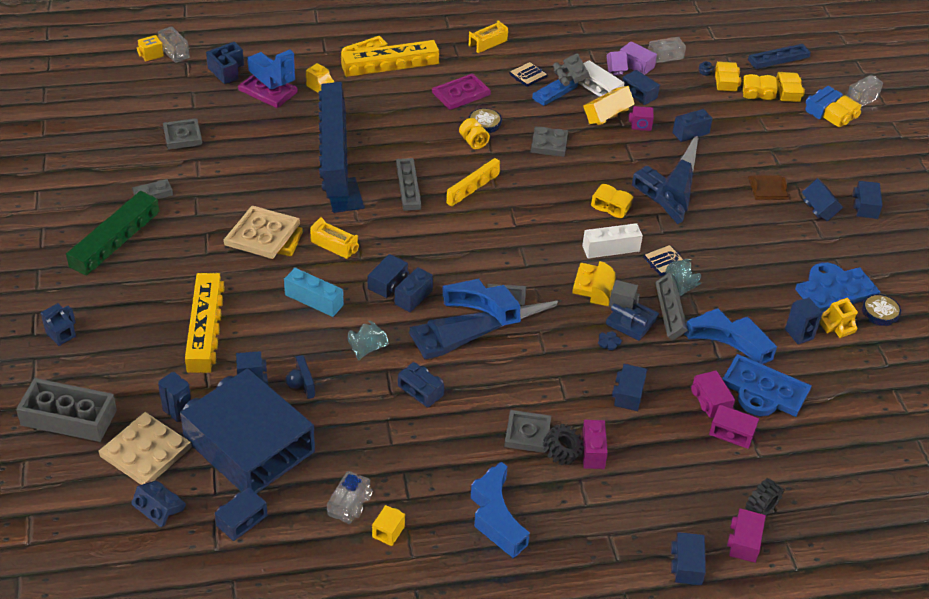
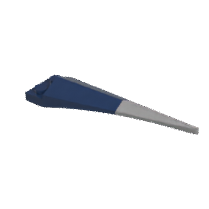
[655,136,698,224]
[409,301,558,359]

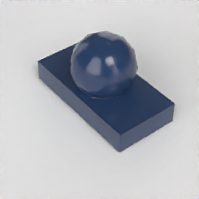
[286,355,315,399]

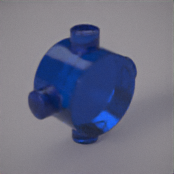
[342,474,361,491]

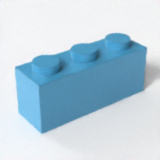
[284,268,344,317]

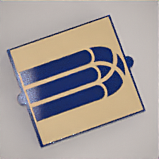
[509,62,548,87]
[643,245,687,276]

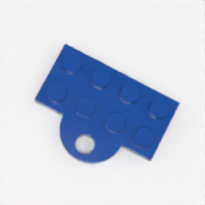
[795,263,880,312]
[722,354,812,417]

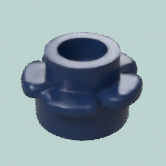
[699,61,714,76]

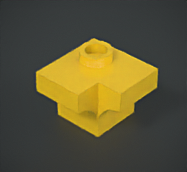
[819,298,858,338]

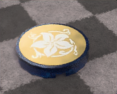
[469,108,502,133]
[862,294,901,326]

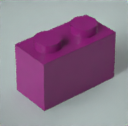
[691,370,735,418]
[709,405,759,449]
[581,420,608,469]
[727,508,766,563]

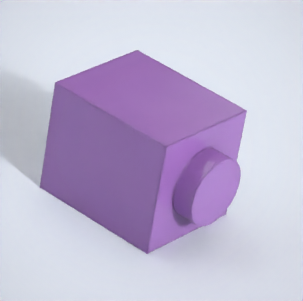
[607,51,628,76]

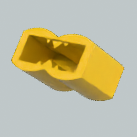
[715,61,741,91]
[776,72,805,102]
[742,74,778,100]
[823,95,862,127]
[591,184,633,218]

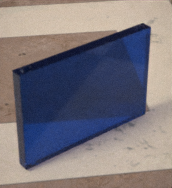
[329,177,365,213]

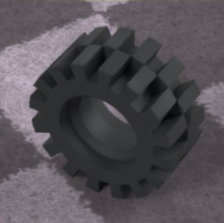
[543,424,584,465]
[745,478,784,518]

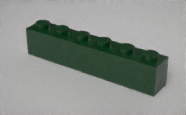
[66,191,160,276]

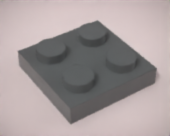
[163,118,202,149]
[531,127,568,157]
[504,410,551,453]

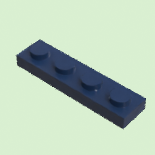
[748,44,811,69]

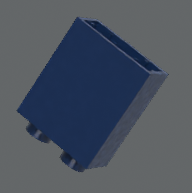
[180,368,315,494]

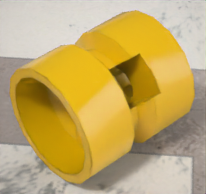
[459,118,490,150]

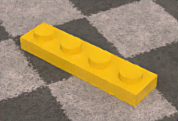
[446,158,500,207]

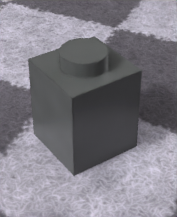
[609,280,640,309]

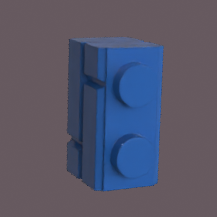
[805,86,843,119]

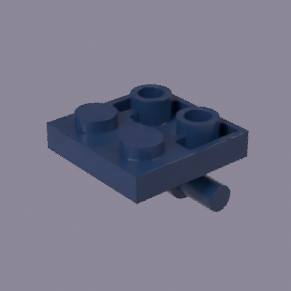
[606,303,659,341]

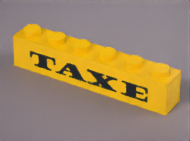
[341,40,439,77]
[185,273,224,373]

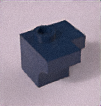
[41,303,76,346]

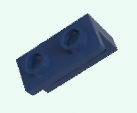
[132,480,186,527]

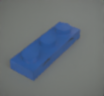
[532,79,578,106]

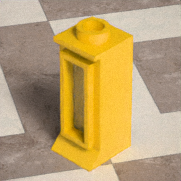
[469,21,508,53]
[310,217,359,259]

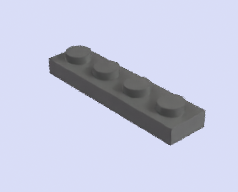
[396,158,421,211]
[655,272,688,340]

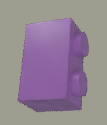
[620,42,657,75]

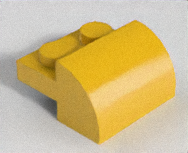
[572,261,616,306]

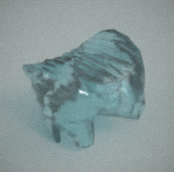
[665,259,701,296]
[347,321,388,361]

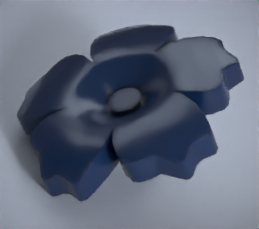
[598,331,622,350]

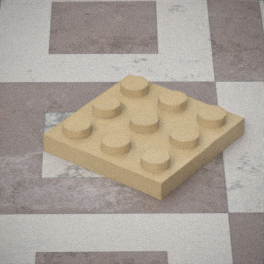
[224,206,300,259]
[99,412,192,485]

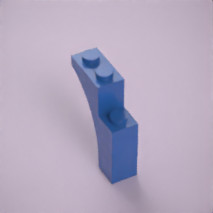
[247,49,295,89]
[442,279,521,326]
[684,308,777,364]
[471,462,530,558]

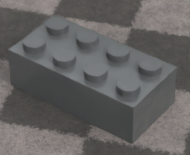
[16,378,117,442]

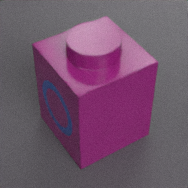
[628,106,654,131]

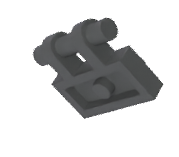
[553,53,590,86]

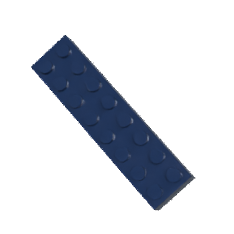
[319,82,349,198]

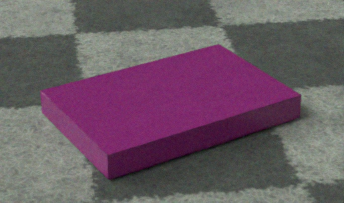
[432,73,491,110]
[238,75,298,108]

